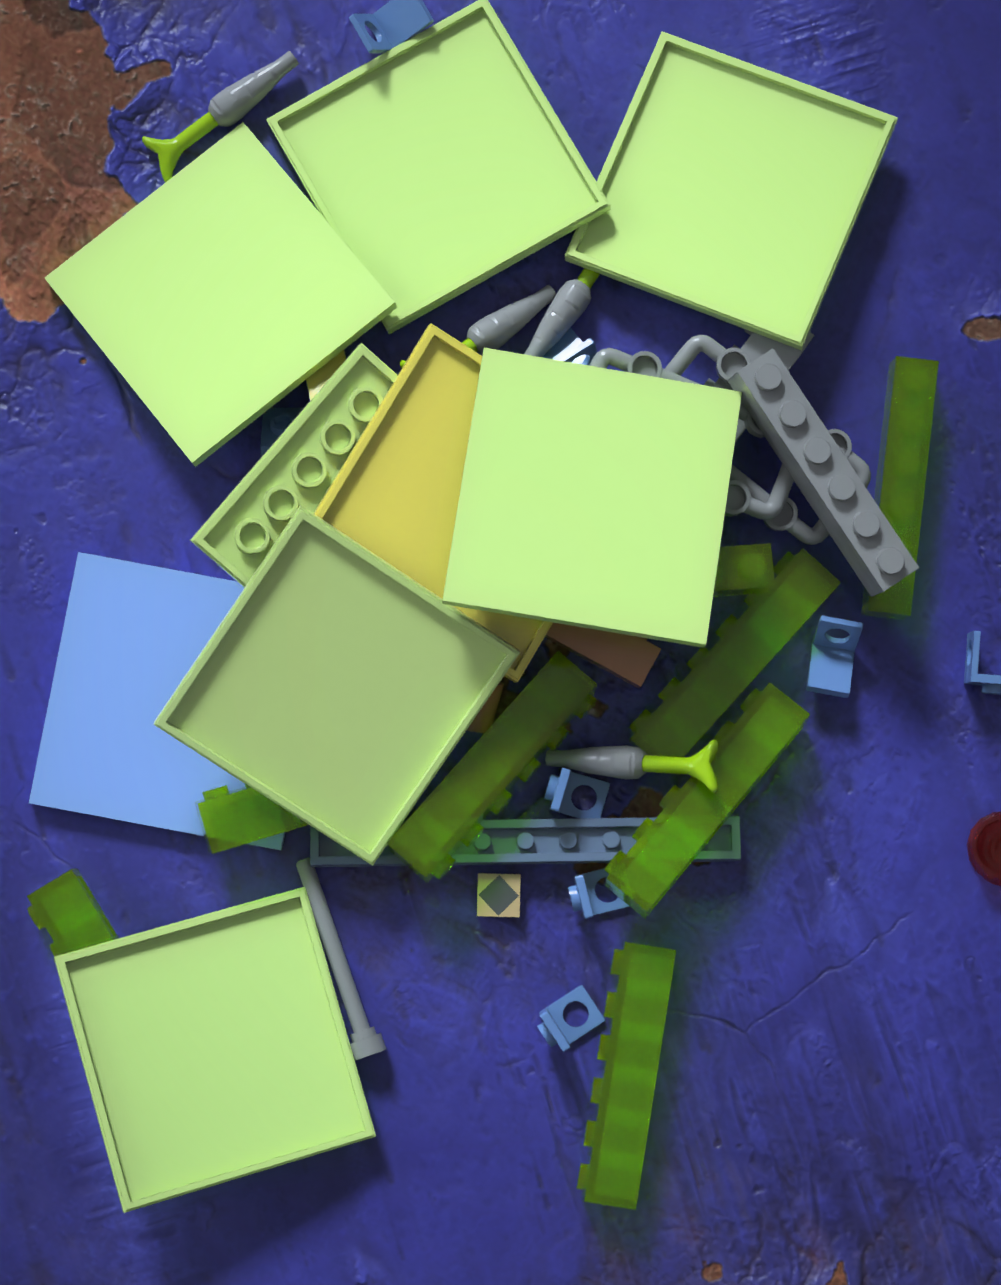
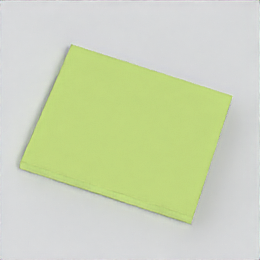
[266,0,611,334]
[564,31,898,351]
[45,122,397,467]
[442,347,742,648]
[153,505,520,866]
[54,887,376,1213]

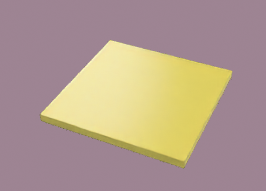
[314,323,553,683]

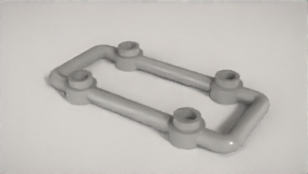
[665,335,871,545]
[589,348,794,520]

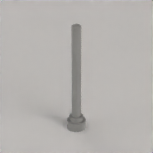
[296,858,386,1060]

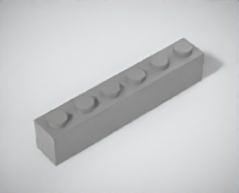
[727,348,919,597]

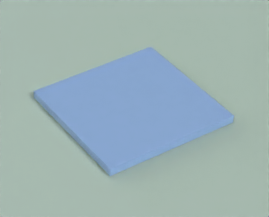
[29,552,289,850]

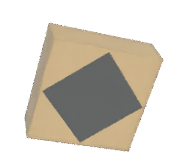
[477,873,521,917]

